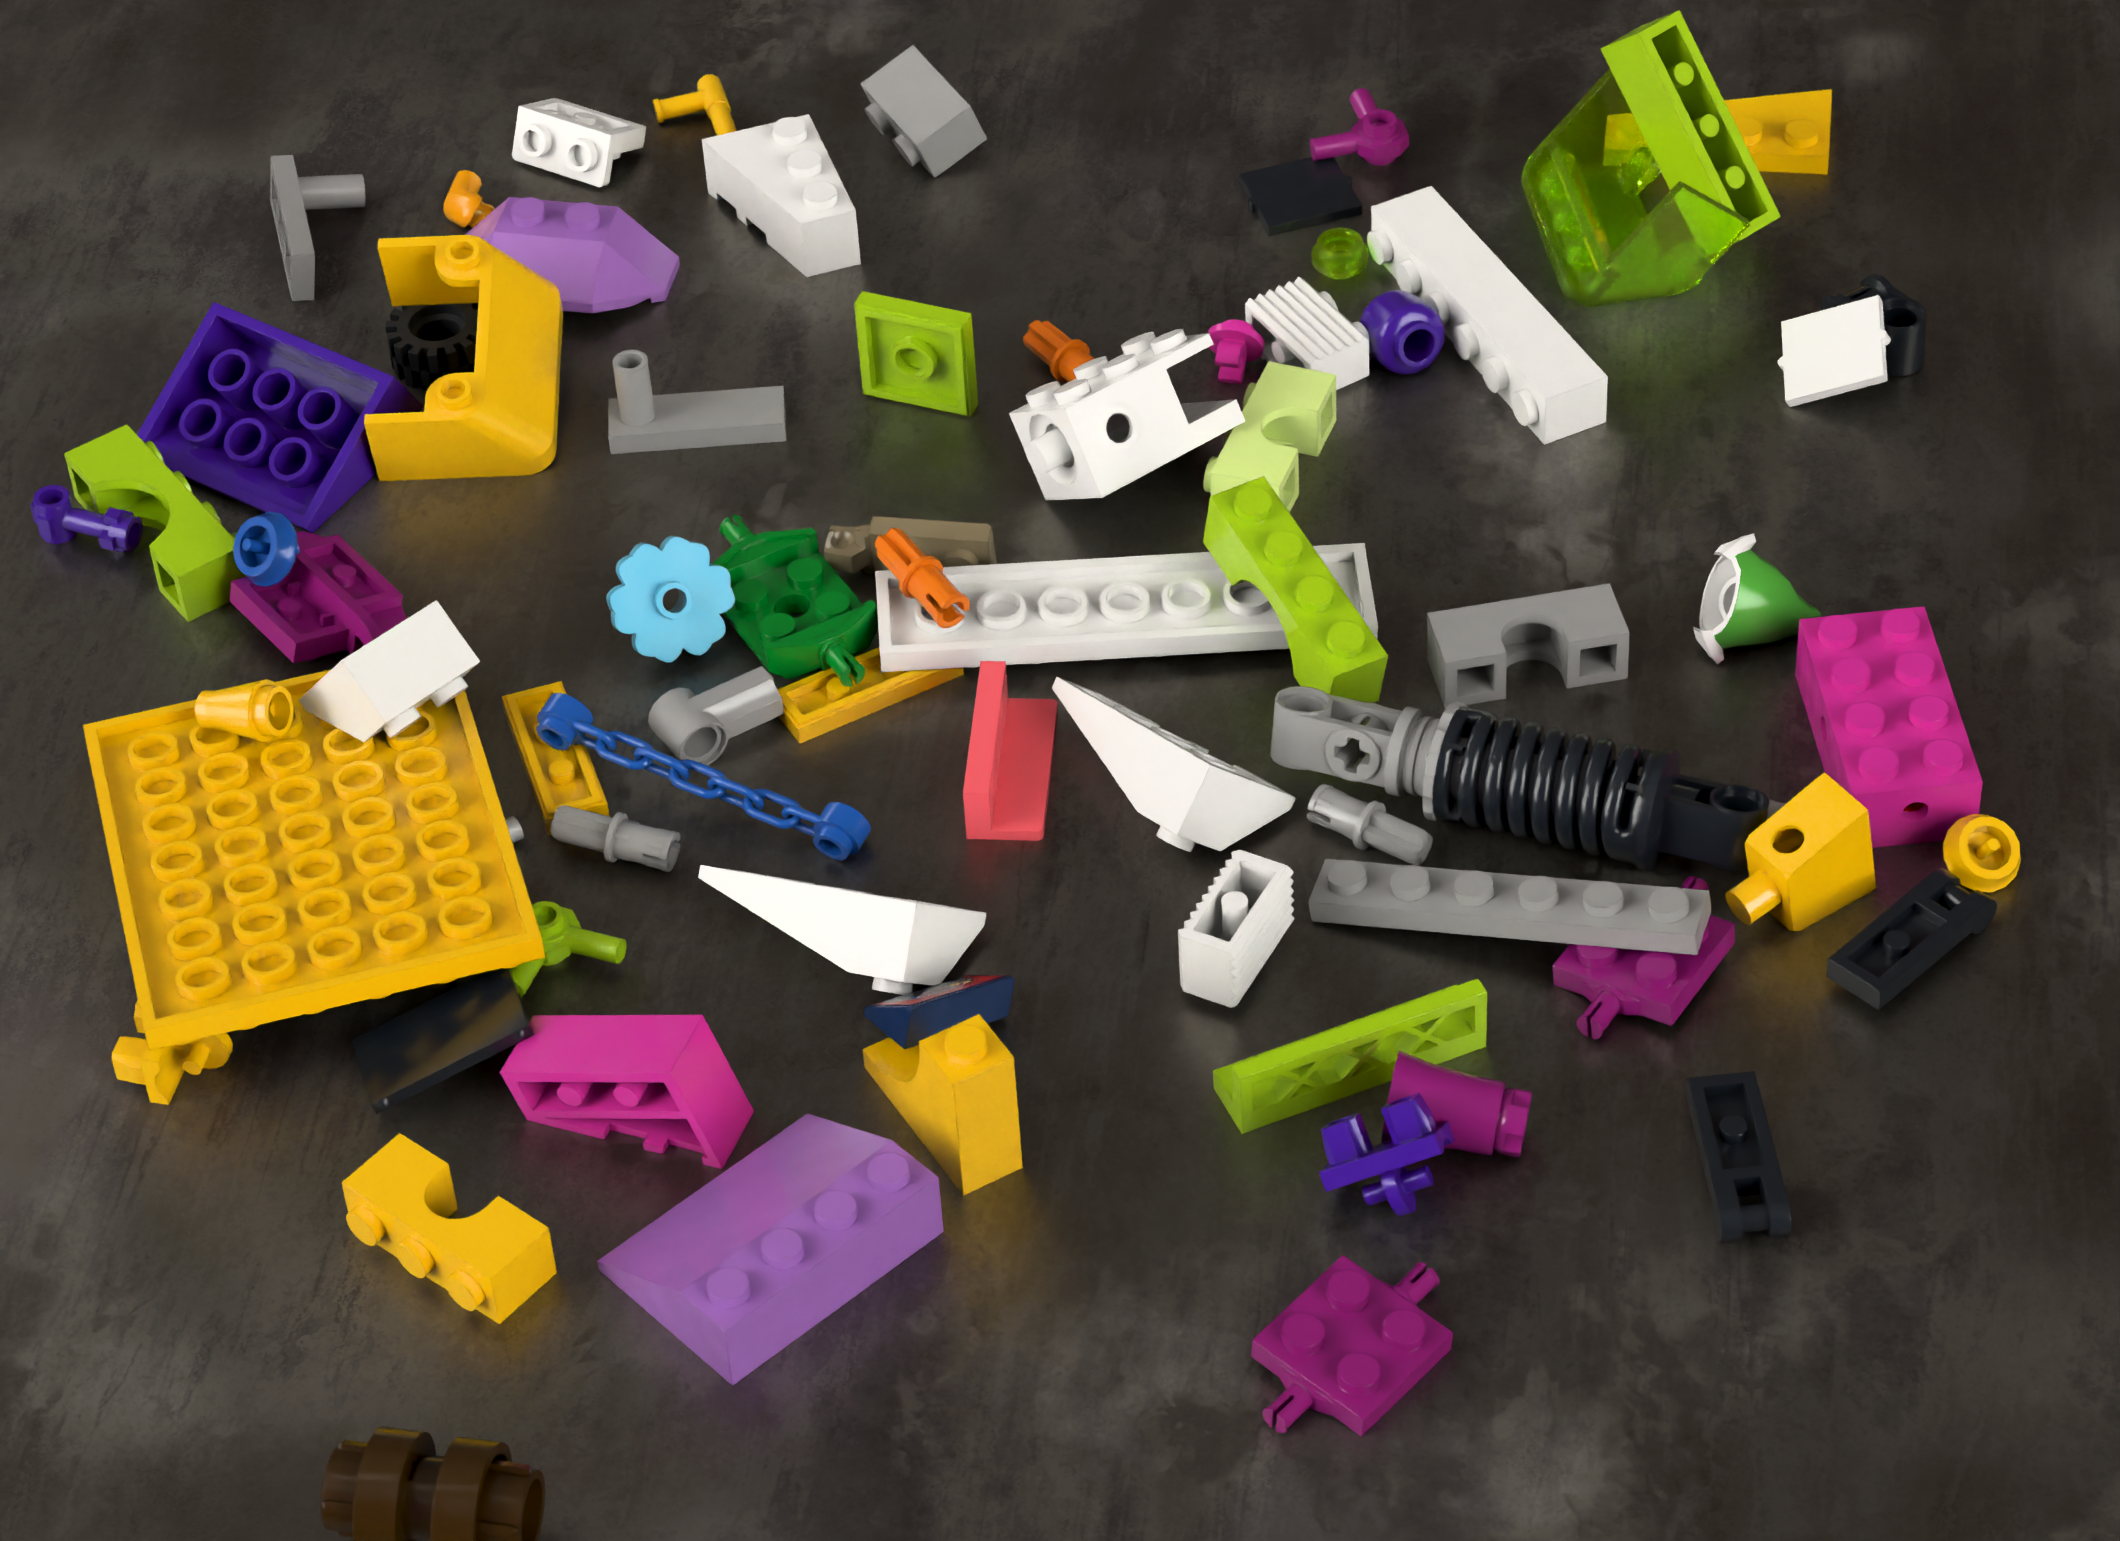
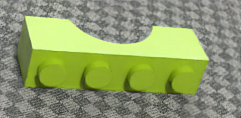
[64,424,247,622]
[1203,476,1388,703]

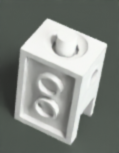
[1009,329,1245,500]

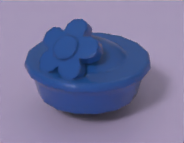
[233,511,300,587]

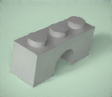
[1427,583,1630,709]

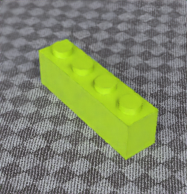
[1601,10,1781,254]

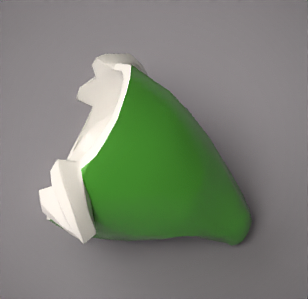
[1694,533,1821,665]

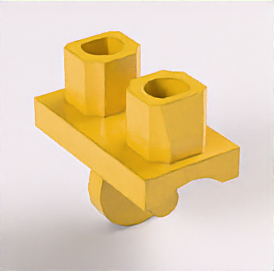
[112,1000,233,1105]

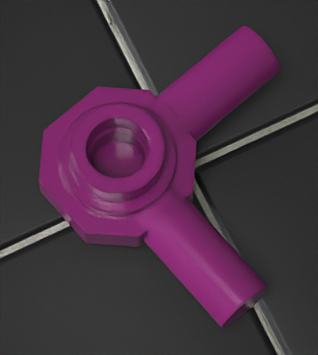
[1310,88,1409,165]

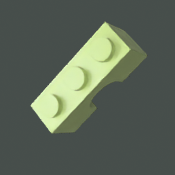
[1203,361,1337,513]

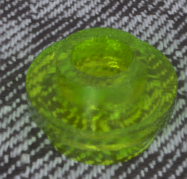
[1311,228,1369,279]

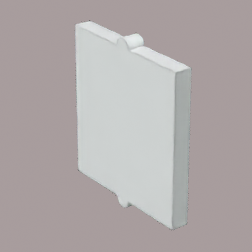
[1778,295,1891,407]

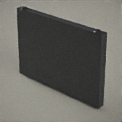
[352,968,534,1114]

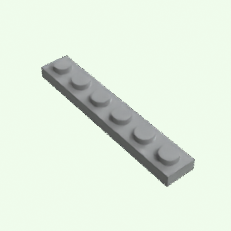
[1308,859,1711,955]

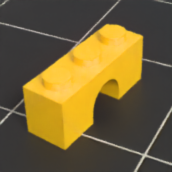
[341,1133,557,1324]

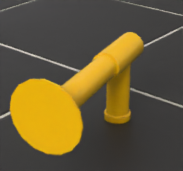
[653,74,737,136]

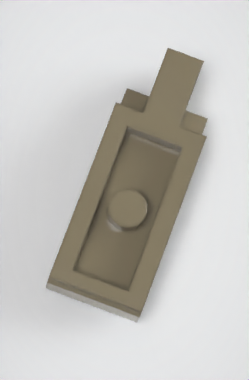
[824,516,997,575]

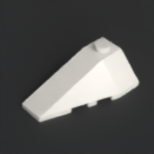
[1052,677,1296,852]
[698,865,986,995]

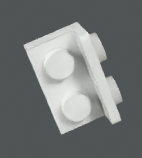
[512,98,646,187]

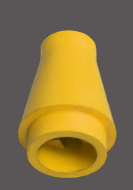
[195,679,294,742]

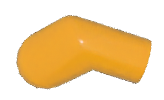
[443,170,495,228]

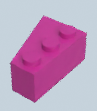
[500,1015,754,1169]

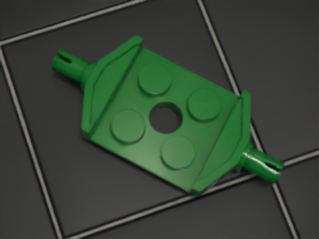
[712,515,878,687]

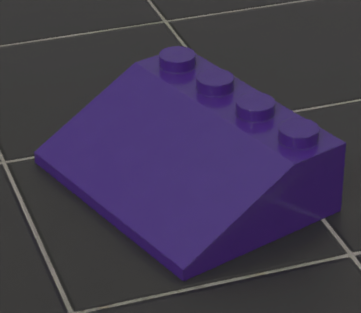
[137,302,423,533]

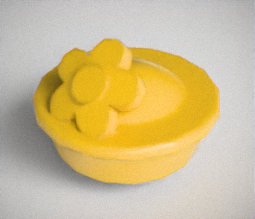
[1943,814,2021,893]

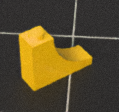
[863,1014,1023,1196]

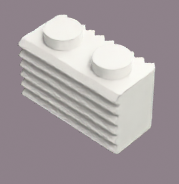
[1245,276,1371,390]
[1178,850,1295,1008]

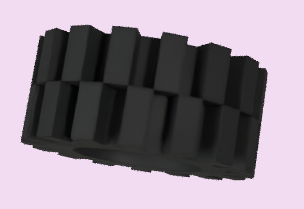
[385,303,478,391]

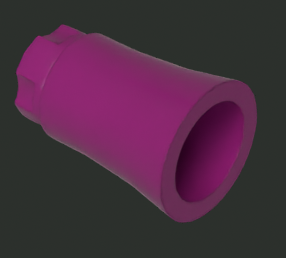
[1381,1051,1532,1157]

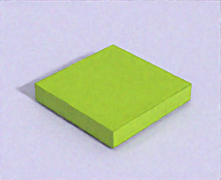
[854,291,978,417]

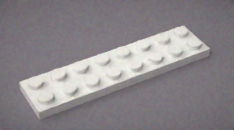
[875,543,1378,672]

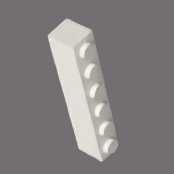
[1367,186,1608,445]

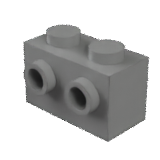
[861,45,987,178]

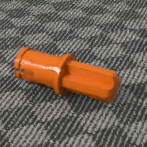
[1023,320,1096,382]
[874,528,970,628]

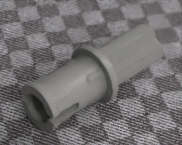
[1307,783,1433,865]
[550,805,681,872]

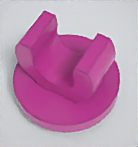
[1208,319,1265,384]

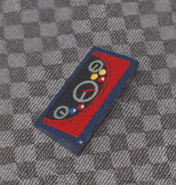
[864,975,1015,1049]

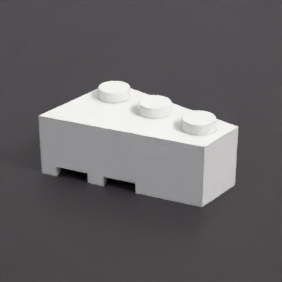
[702,114,861,277]

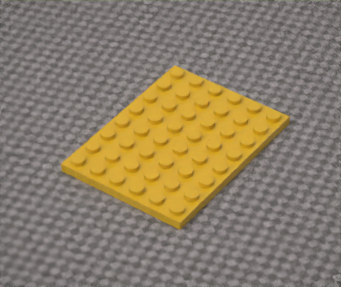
[83,670,545,1051]

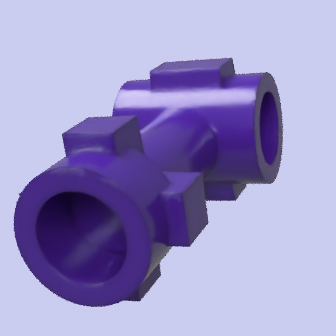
[30,485,143,553]

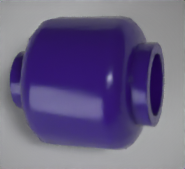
[1359,290,1445,375]

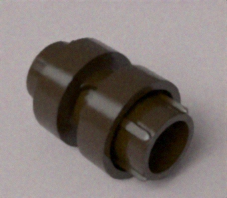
[321,1426,545,1541]

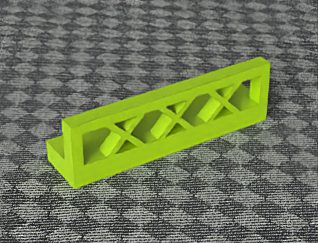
[1213,978,1487,1134]

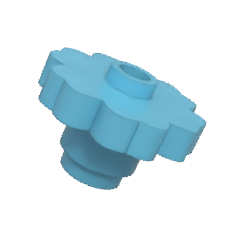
[606,536,735,662]

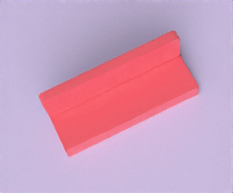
[963,661,1058,841]

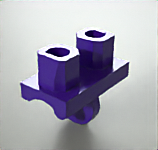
[1319,1093,1455,1216]

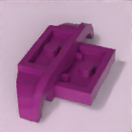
[230,531,407,664]

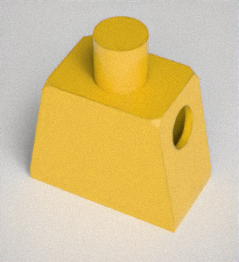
[1725,773,1876,932]

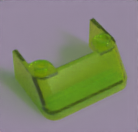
[1521,68,1750,307]

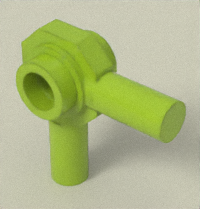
[510,901,627,998]

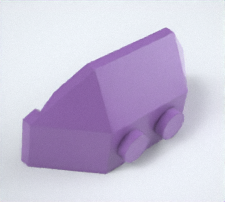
[465,197,680,313]

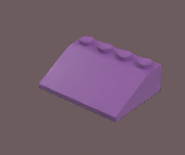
[597,1113,944,1386]

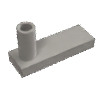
[270,155,365,301]
[608,350,787,454]

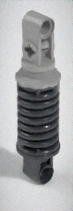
[1270,686,1769,871]

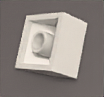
[299,600,480,742]

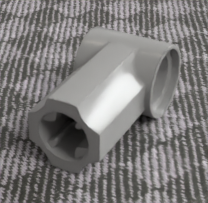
[648,666,784,766]

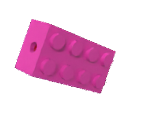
[1795,606,1983,848]

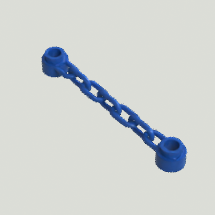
[536,693,871,861]

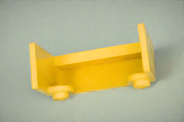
[364,235,563,481]

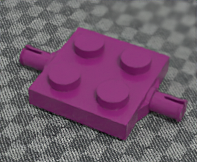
[1552,876,1735,1039]
[1251,1255,1453,1437]

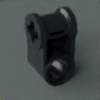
[1821,274,1927,376]

